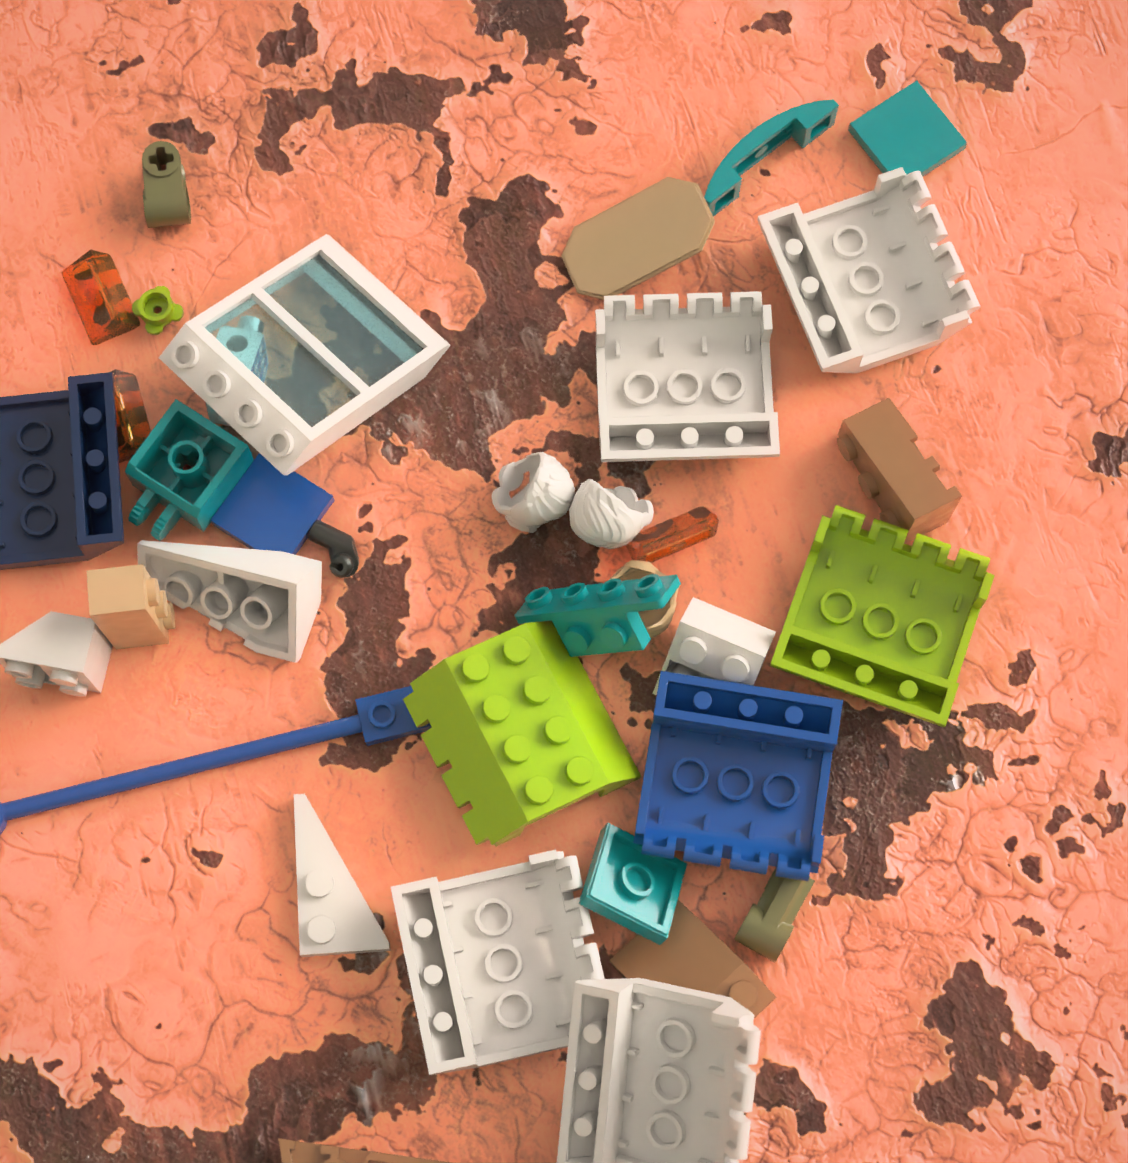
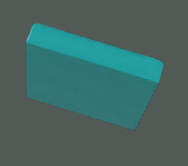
[848,80,967,177]
[579,823,687,945]

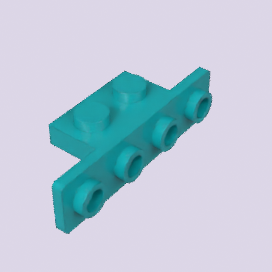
[514,574,681,657]

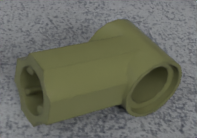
[734,869,815,963]

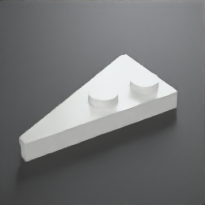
[294,794,391,957]

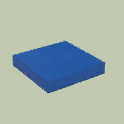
[210,453,335,555]

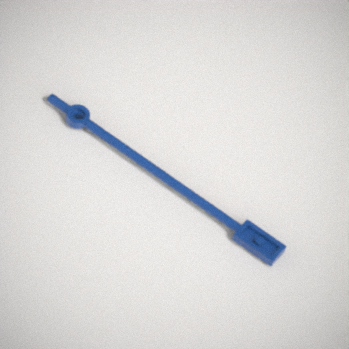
[0,686,432,834]

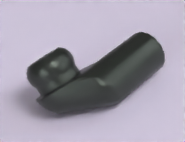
[308,520,359,578]

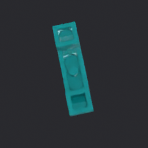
[704,99,839,217]

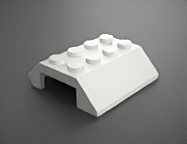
[757,167,981,374]
[595,291,780,462]
[391,850,605,1075]
[557,978,761,1163]

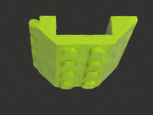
[770,505,995,727]
[403,621,641,847]

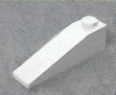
[137,540,322,663]

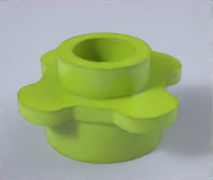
[132,286,184,335]

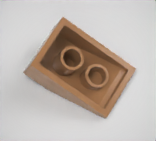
[609,900,776,1019]

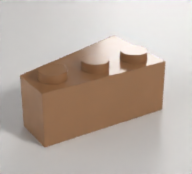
[837,398,962,544]

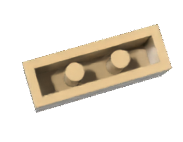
[86,564,175,650]

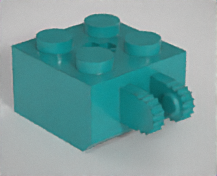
[125,399,254,541]

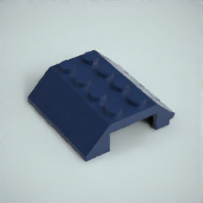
[0,372,124,570]

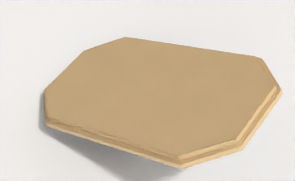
[561,177,715,300]

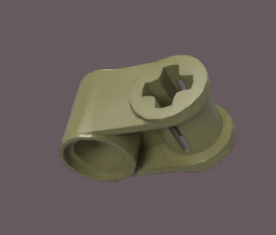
[142,141,191,228]

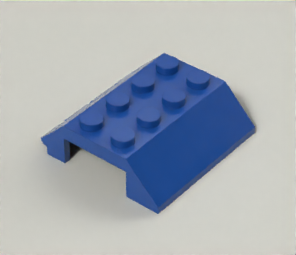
[633,671,843,881]

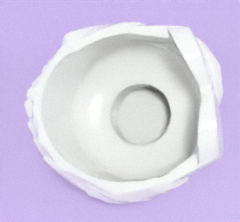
[492,452,575,533]
[569,479,654,549]

